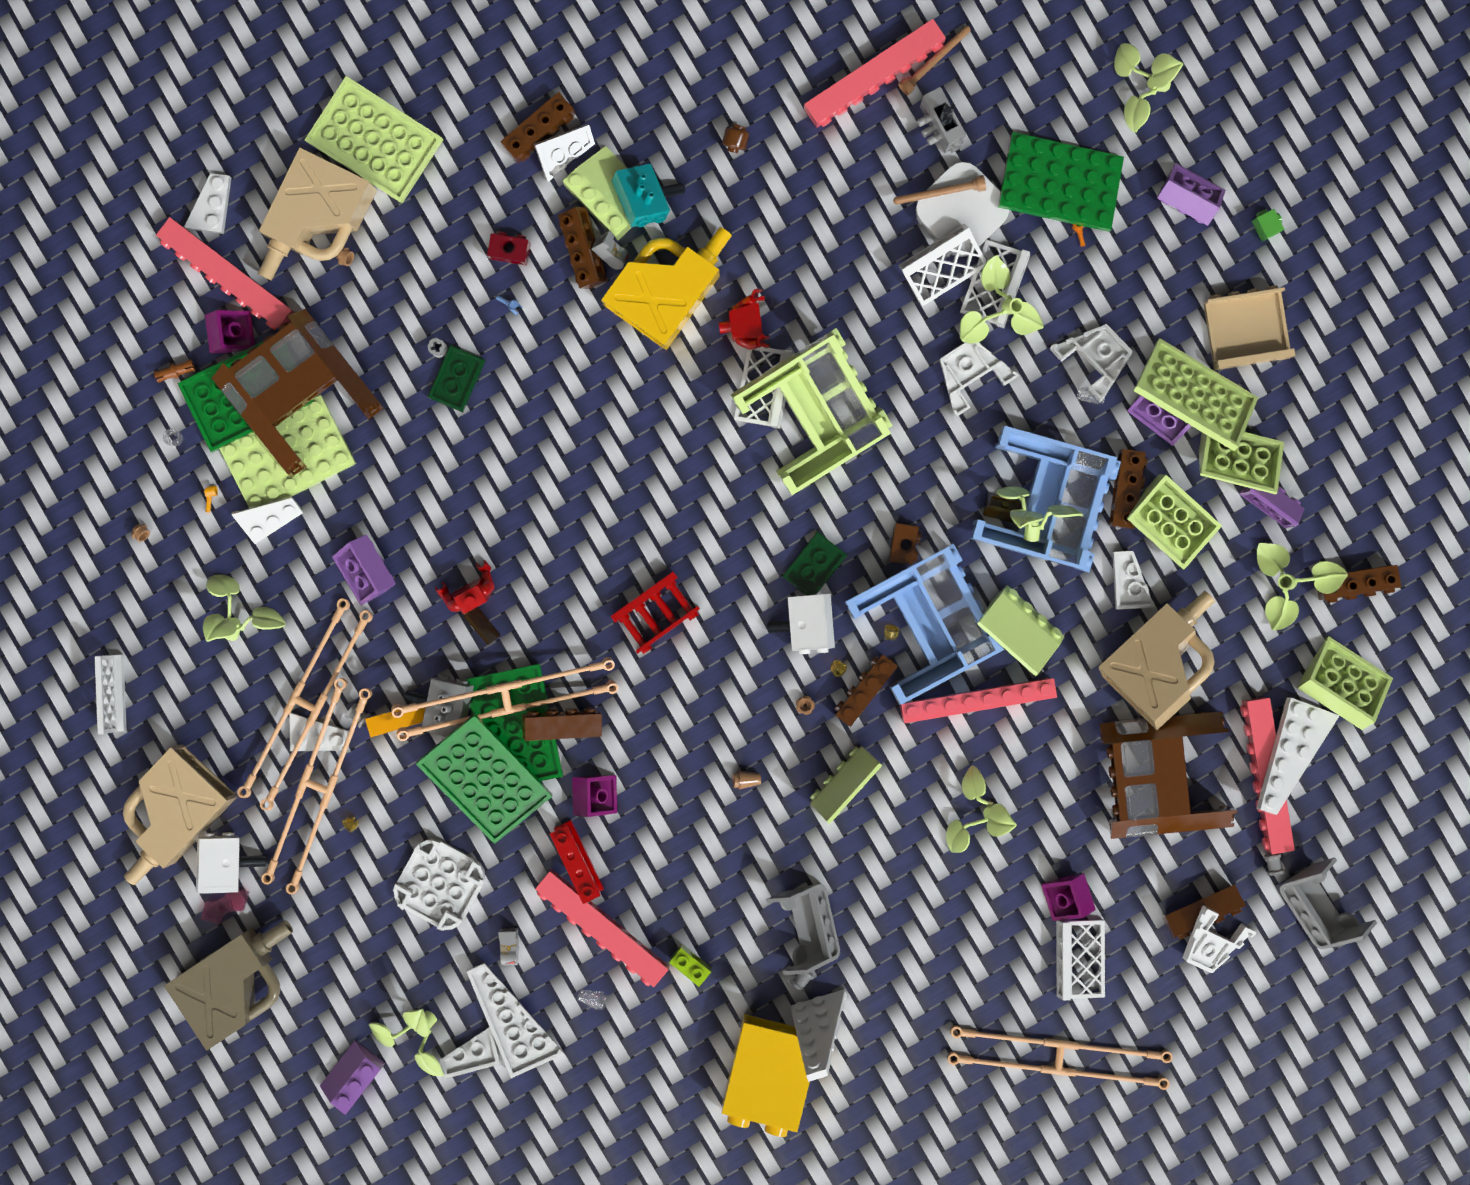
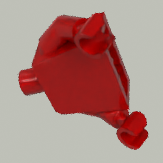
[719,289,770,350]
[435,560,494,614]

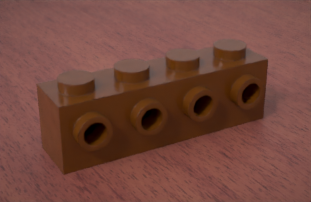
[500,92,575,163]
[558,207,608,289]
[1109,449,1148,529]
[1317,565,1401,603]
[834,654,898,727]
[522,708,602,741]
[1162,885,1246,940]

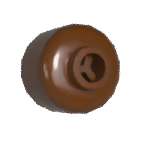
[722,123,749,153]

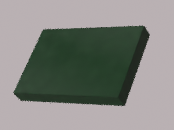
[428,345,486,413]
[782,531,847,596]

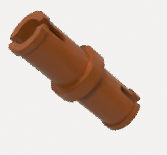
[154,359,195,383]

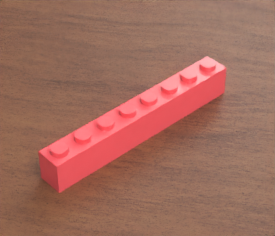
[804,19,946,128]
[156,217,296,330]
[900,678,1057,723]
[1240,697,1295,854]
[535,869,669,987]

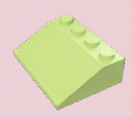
[563,146,632,241]
[1199,432,1284,494]
[1127,474,1222,570]
[977,585,1064,676]
[1298,636,1393,730]
[810,746,882,824]

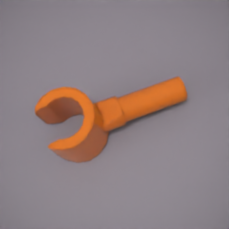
[1072,224,1085,247]

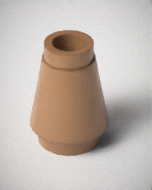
[732,771,761,790]

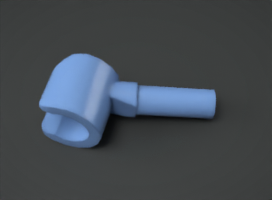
[496,295,523,315]

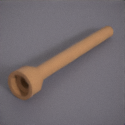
[898,26,971,95]
[893,175,986,205]

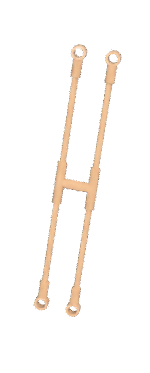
[237,598,373,810]
[391,657,618,741]
[261,678,372,894]
[947,1025,1173,1090]

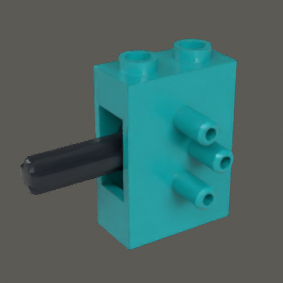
[612,164,685,227]

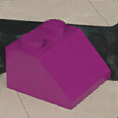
[205,310,255,353]
[572,775,617,817]
[1041,873,1096,921]

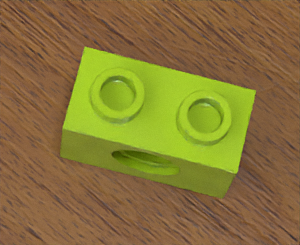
[669,944,712,987]

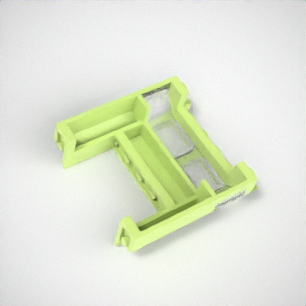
[730,328,893,495]

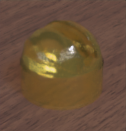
[884,625,900,641]
[830,660,847,677]
[342,816,359,833]

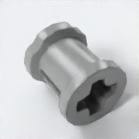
[428,338,448,358]
[345,703,371,728]
[1264,853,1285,876]
[789,973,815,992]

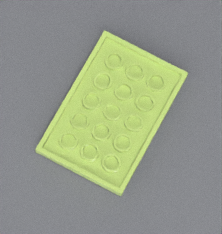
[305,76,443,204]
[1133,338,1258,451]
[220,395,356,507]

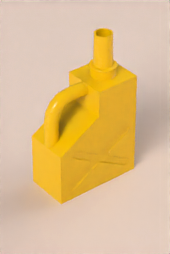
[602,227,732,350]

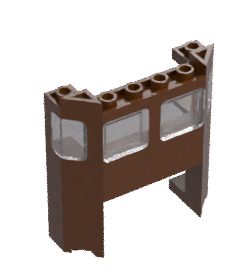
[212,309,384,478]
[1099,710,1237,839]

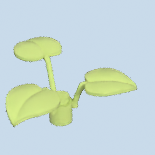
[1114,43,1183,132]
[960,255,1044,344]
[996,486,1083,542]
[1257,543,1348,631]
[203,575,286,642]
[946,765,1017,853]
[369,1009,445,1076]

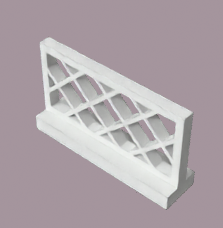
[898,224,987,306]
[960,240,1030,328]
[734,347,794,429]
[95,655,127,735]
[1056,919,1105,1000]

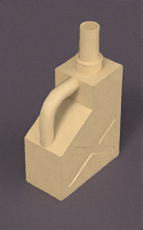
[257,148,377,281]
[1099,591,1215,730]
[123,744,238,885]

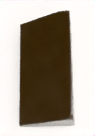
[983,492,1026,523]
[464,607,501,645]

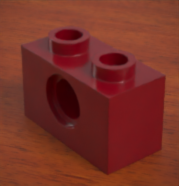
[487,231,531,266]

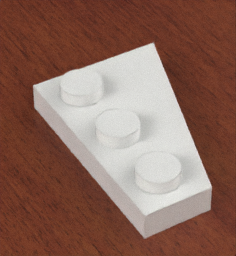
[534,124,595,182]
[184,173,231,234]
[231,496,303,544]
[1112,551,1155,609]
[290,713,349,751]
[440,1027,501,1079]

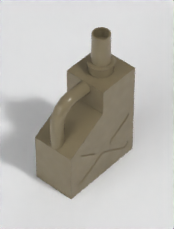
[164,920,293,1051]

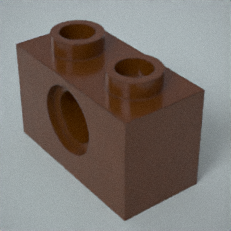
[888,523,921,565]

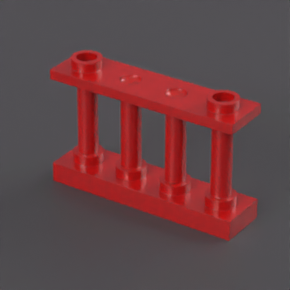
[611,572,700,655]
[549,820,604,904]

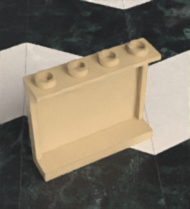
[1203,285,1295,370]

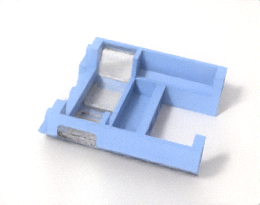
[970,426,1121,572]
[845,544,1004,705]

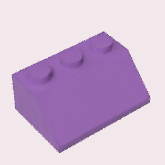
[1157,163,1226,226]
[1127,394,1191,446]
[1239,486,1304,528]
[332,535,396,606]
[320,1040,385,1115]

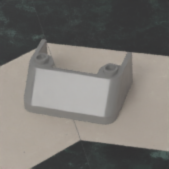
[1280,857,1377,949]
[766,884,840,975]

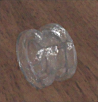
[163,429,183,447]

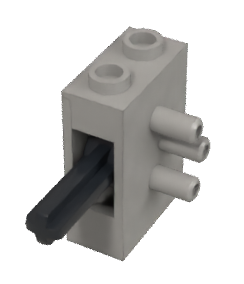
[917,87,966,153]
[404,674,474,737]

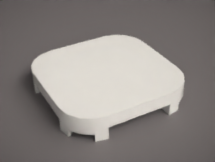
[916,162,1009,257]
[393,838,485,931]

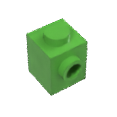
[1252,209,1285,242]

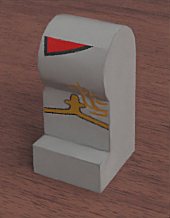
[592,231,629,270]
[498,928,519,965]

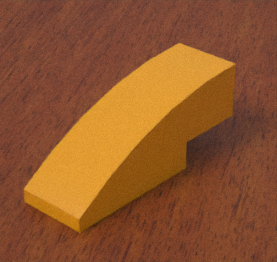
[365,707,426,738]

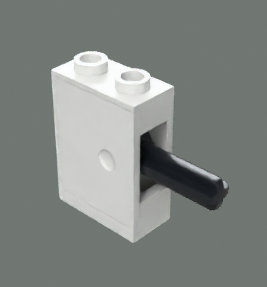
[766,594,835,654]
[196,832,267,894]

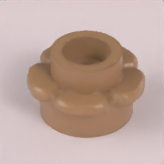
[337,247,354,266]
[132,524,150,542]
[796,696,815,715]

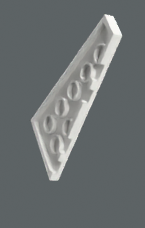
[1256,698,1339,815]
[466,963,564,1078]
[790,989,847,1082]

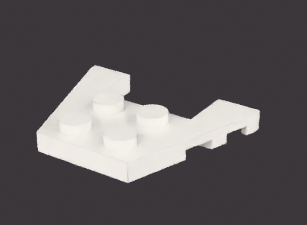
[1050,324,1132,402]
[940,343,1019,418]
[1182,905,1257,973]

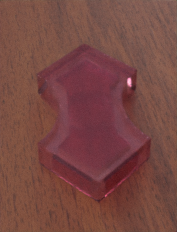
[201,889,249,924]

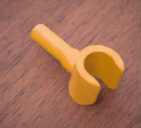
[204,486,218,513]

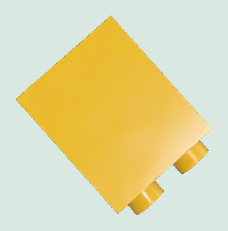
[722,1014,810,1137]

